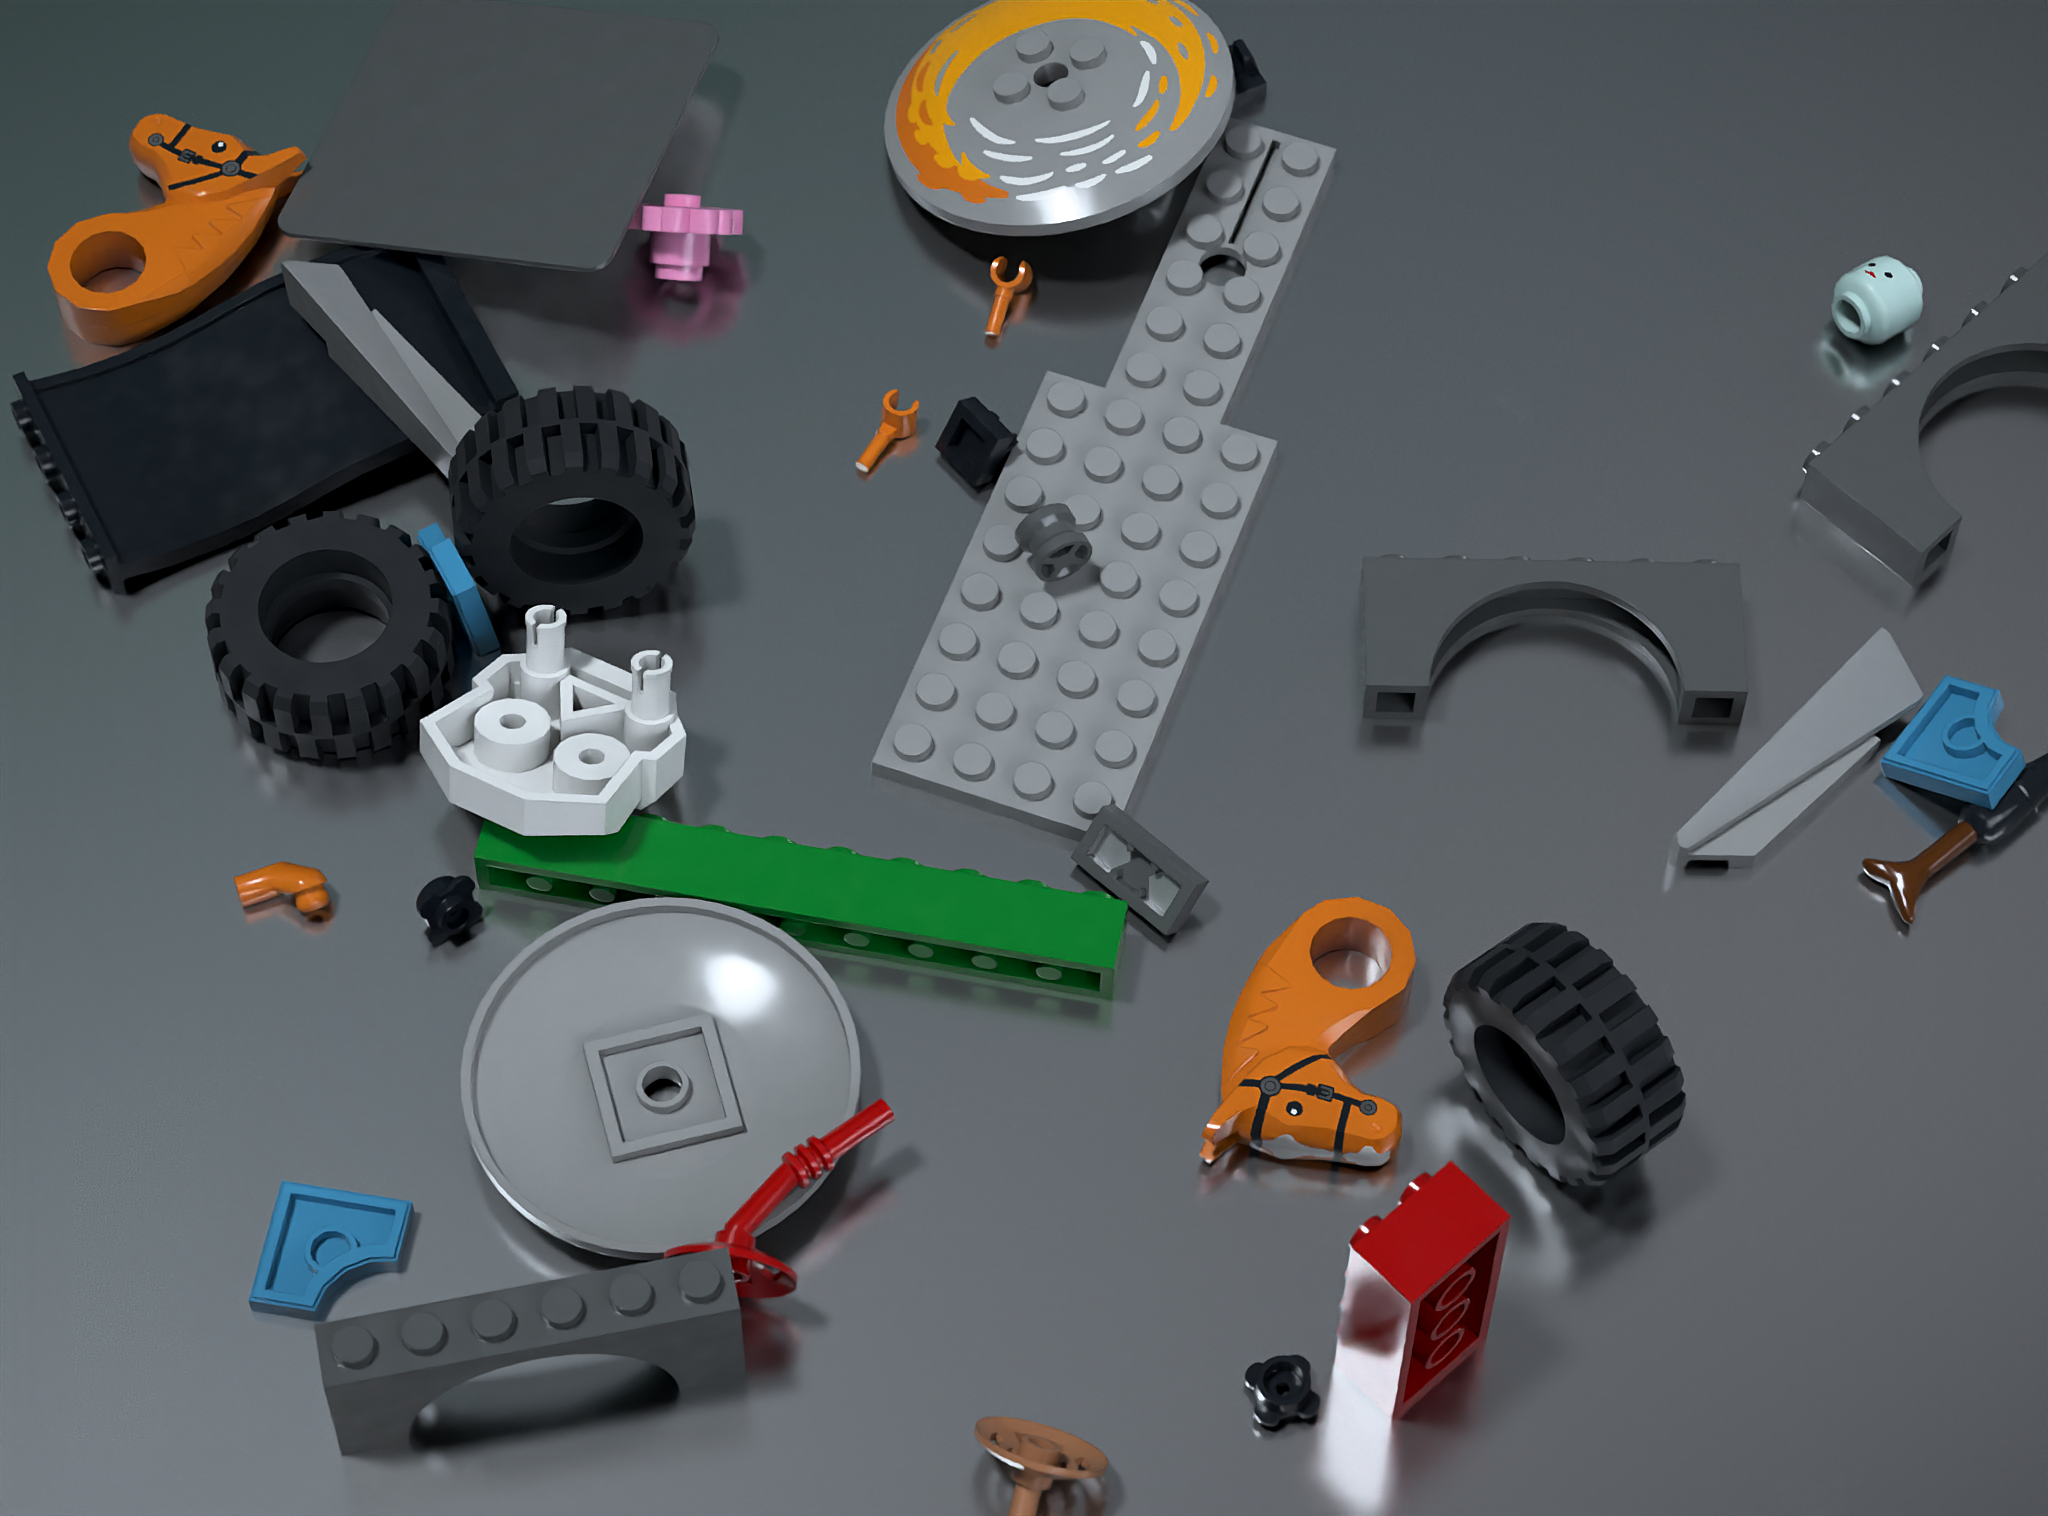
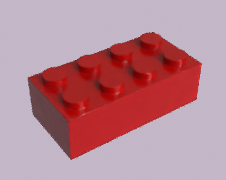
[1334,1161,1511,1419]

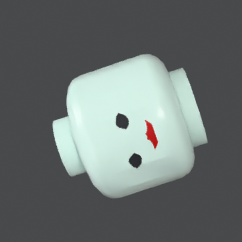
[1831,256,1923,345]

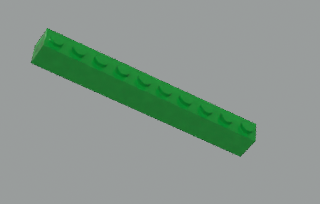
[473,814,1128,1000]

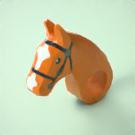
[47,114,307,347]
[1199,897,1416,1166]

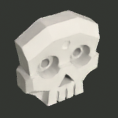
[420,605,686,836]

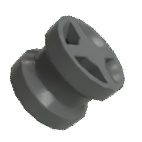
[1015,503,1092,582]

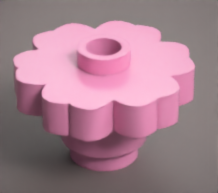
[628,193,744,281]

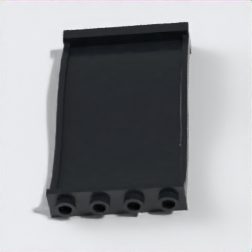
[9,245,519,594]

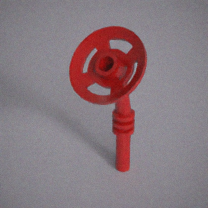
[663,1098,895,1298]

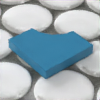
[416,522,500,656]
[1880,675,2026,810]
[249,1180,414,1321]

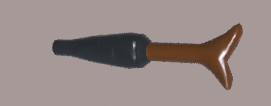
[1862,753,2048,925]

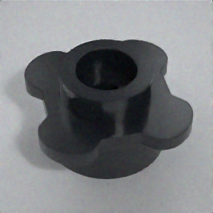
[416,875,483,944]
[1245,1354,1321,1426]

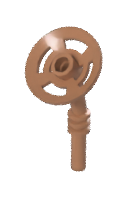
[973,1416,1109,1516]

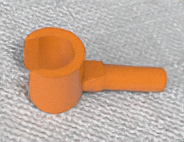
[984,256,1032,338]
[856,389,919,472]

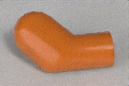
[233,862,330,913]

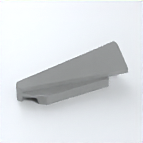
[281,260,481,479]
[1668,627,1924,868]

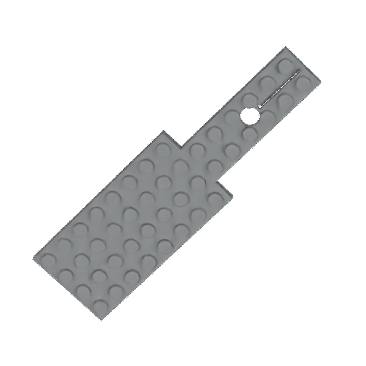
[871,117,1337,842]

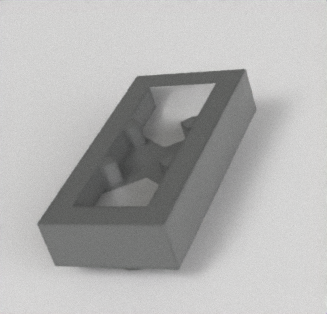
[1070,804,1209,935]

